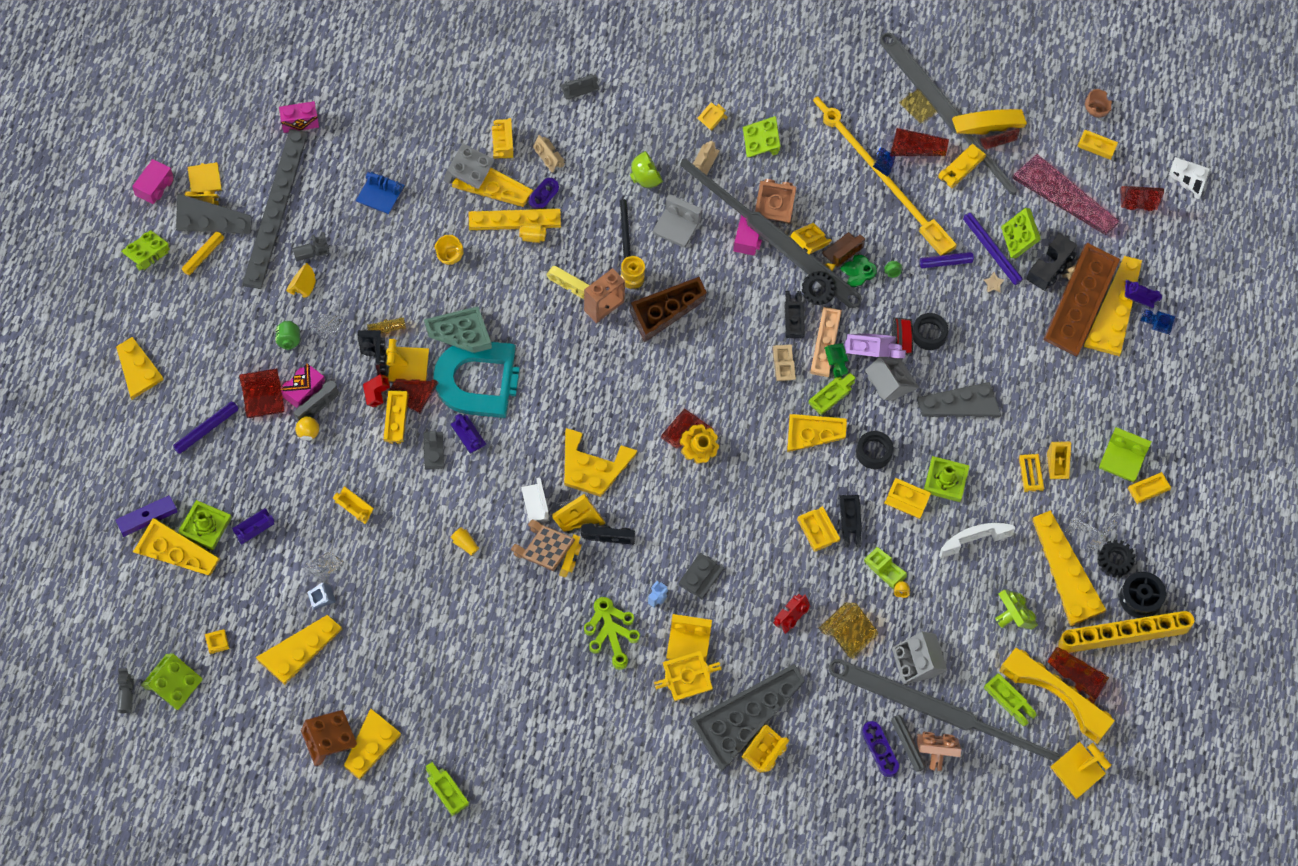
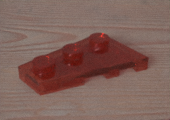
[890,128,949,156]
[1047,647,1109,704]

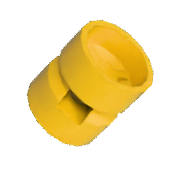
[621,256,645,289]

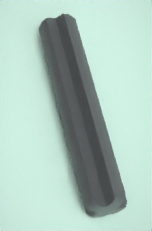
[891,715,926,772]

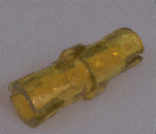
[367,317,406,334]

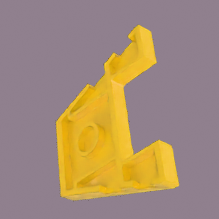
[564,428,637,497]

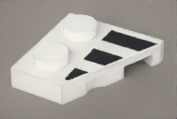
[1169,157,1209,199]

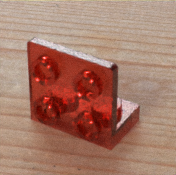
[1120,186,1164,211]
[239,368,285,418]

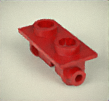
[773,594,810,634]

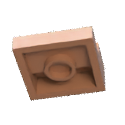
[755,179,796,223]

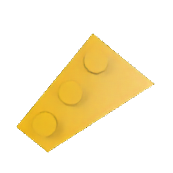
[116,337,164,400]
[787,414,847,452]

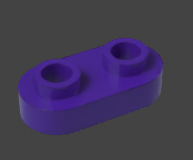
[528,177,559,209]

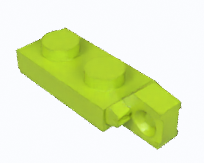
[808,373,856,416]
[425,762,469,817]

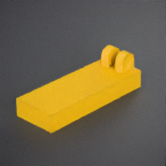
[383,391,408,444]

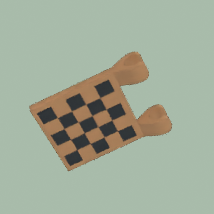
[511,519,575,571]

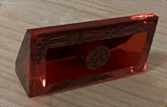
[980,128,1020,149]

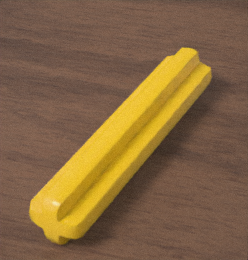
[182,232,224,275]

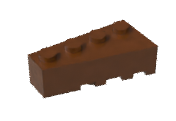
[629,277,707,343]

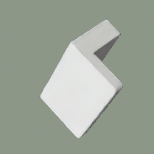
[521,478,549,522]

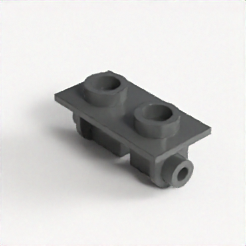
[560,74,600,100]

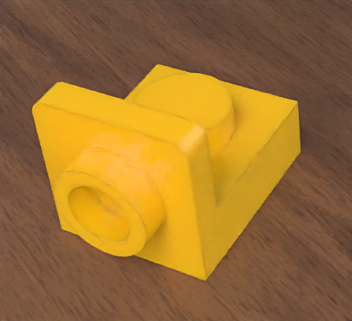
[697,102,728,131]

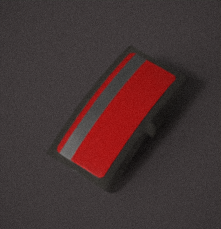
[892,317,913,356]

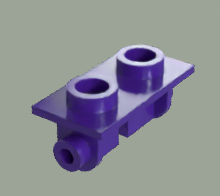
[1125,280,1162,308]
[450,413,487,454]
[232,508,275,545]

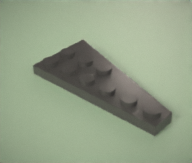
[690,664,805,773]

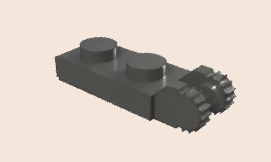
[293,380,339,422]

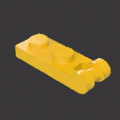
[938,144,986,188]

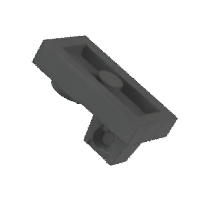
[424,430,444,470]

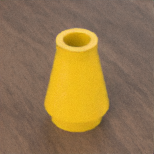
[451,527,479,556]

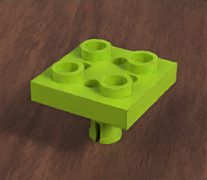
[1001,208,1041,259]
[924,456,970,502]
[178,500,232,550]
[995,589,1038,630]

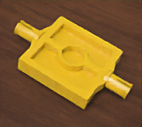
[654,651,722,702]

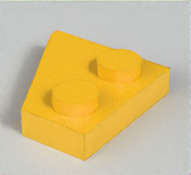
[552,494,605,532]

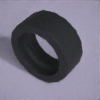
[912,313,948,350]
[856,431,894,469]

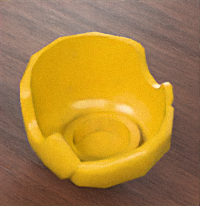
[434,235,464,265]

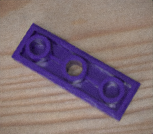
[115,495,178,537]

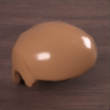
[1085,89,1112,118]

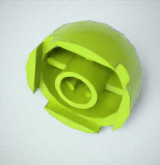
[630,151,663,188]

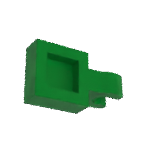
[824,343,848,378]

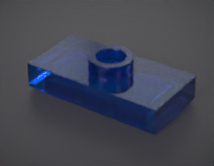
[873,147,896,177]

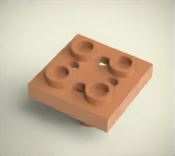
[917,732,961,771]

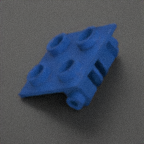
[356,172,405,214]

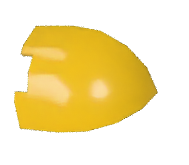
[286,263,316,298]

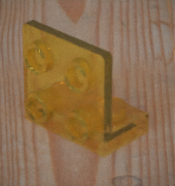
[818,602,878,659]

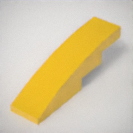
[952,109,1027,135]

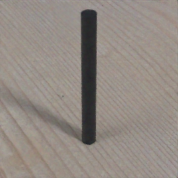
[620,199,631,259]

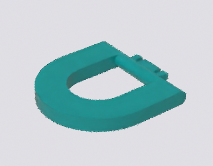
[433,342,520,418]

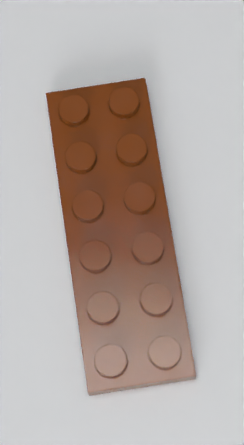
[1043,243,1120,356]

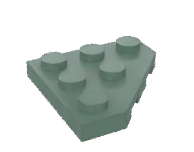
[424,306,492,353]

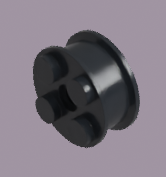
[1119,572,1166,618]

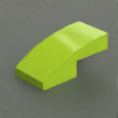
[864,547,907,589]

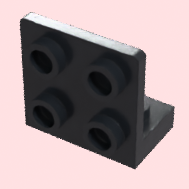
[358,330,387,376]

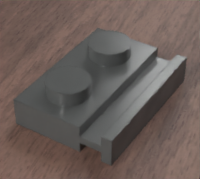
[678,553,724,600]

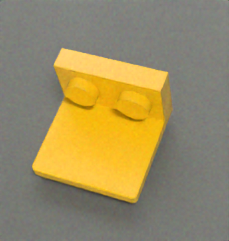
[666,614,712,662]

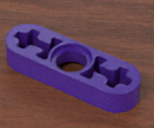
[862,721,899,777]

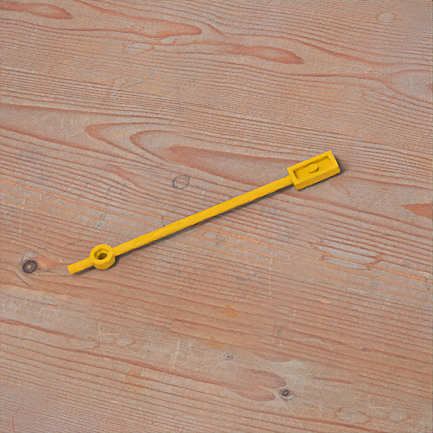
[813,96,957,255]

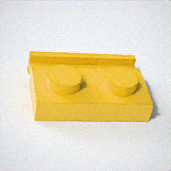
[790,223,832,254]
[884,478,931,519]
[797,506,840,552]

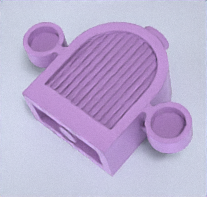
[843,334,906,358]

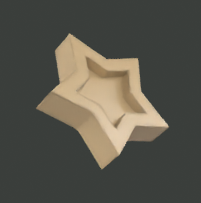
[983,272,1004,292]

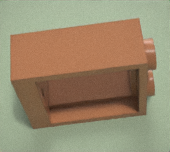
[584,268,625,323]

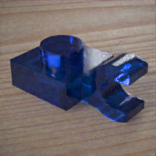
[1140,309,1175,335]

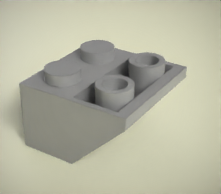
[892,631,948,684]

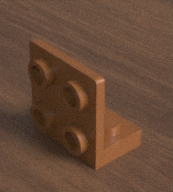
[301,710,357,766]

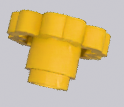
[680,424,719,464]

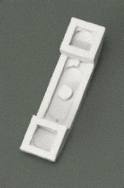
[939,523,1015,559]

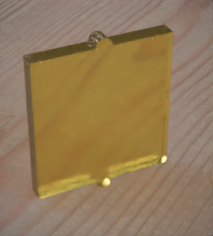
[899,89,937,123]

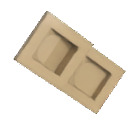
[772,345,796,381]

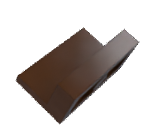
[822,232,865,268]

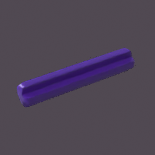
[919,252,974,269]

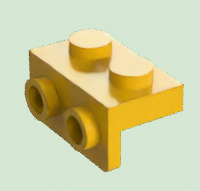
[741,725,789,772]

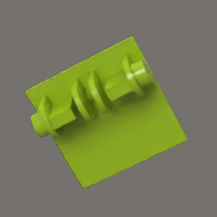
[743,116,781,157]
[121,230,170,271]

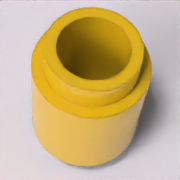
[519,223,546,243]

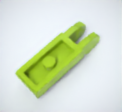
[984,673,1037,727]

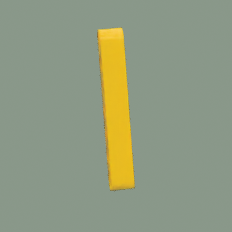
[1058,611,1194,653]

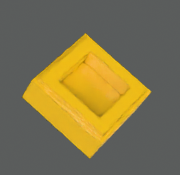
[205,629,229,654]

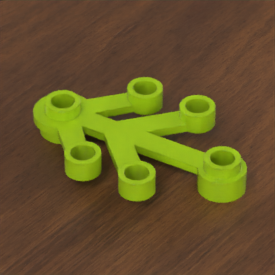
[584,597,640,670]

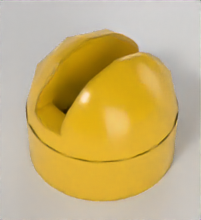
[894,581,910,598]

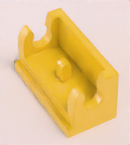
[492,118,514,159]

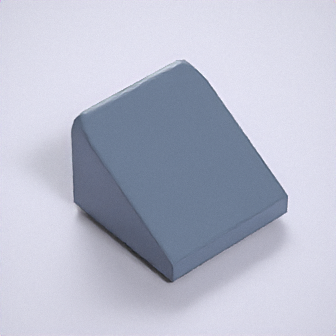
[307,583,336,610]

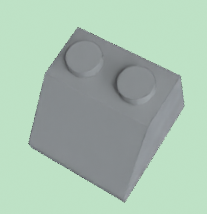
[865,357,919,401]

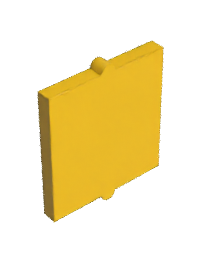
[187,162,222,194]

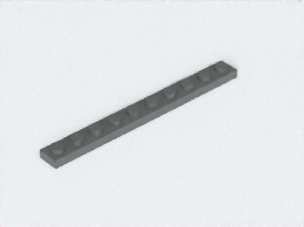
[243,129,308,289]

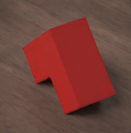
[363,374,390,408]

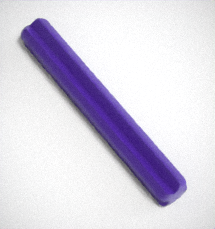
[173,401,238,454]

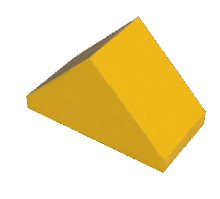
[1047,441,1071,479]

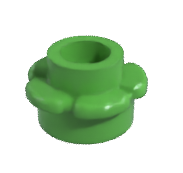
[884,261,902,278]

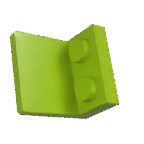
[1099,427,1152,482]
[141,653,203,710]

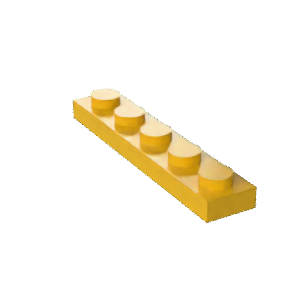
[469,209,561,230]

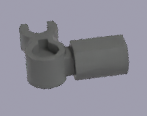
[293,232,329,261]
[117,668,134,713]

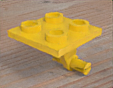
[386,339,429,384]
[1050,742,1112,799]

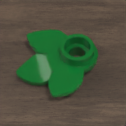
[840,255,877,287]

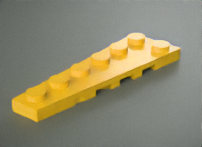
[1084,256,1142,356]
[1032,510,1106,626]

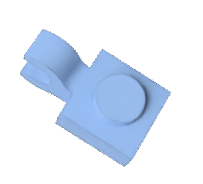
[648,581,668,608]

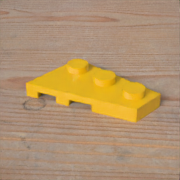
[344,708,401,780]

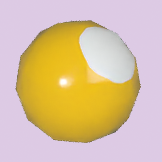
[295,417,319,441]

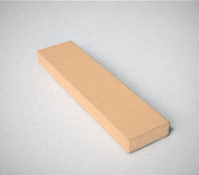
[810,307,842,377]

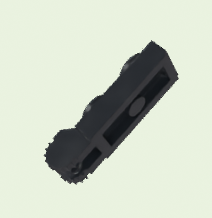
[784,291,805,338]
[839,495,862,548]
[580,523,635,545]

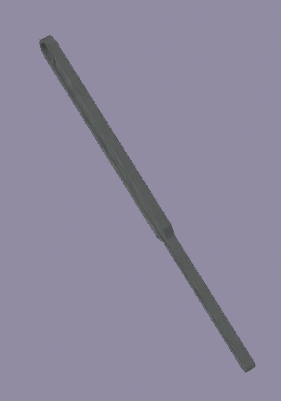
[880,33,1017,195]
[680,159,862,308]
[829,659,1063,762]

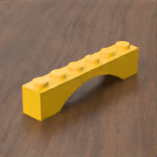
[999,647,1115,744]

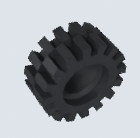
[802,271,837,305]
[1098,540,1135,578]

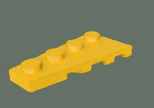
[452,168,533,207]
[133,518,221,576]
[256,615,342,685]

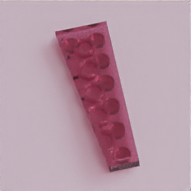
[1013,154,1119,235]

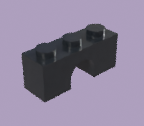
[1026,233,1077,291]

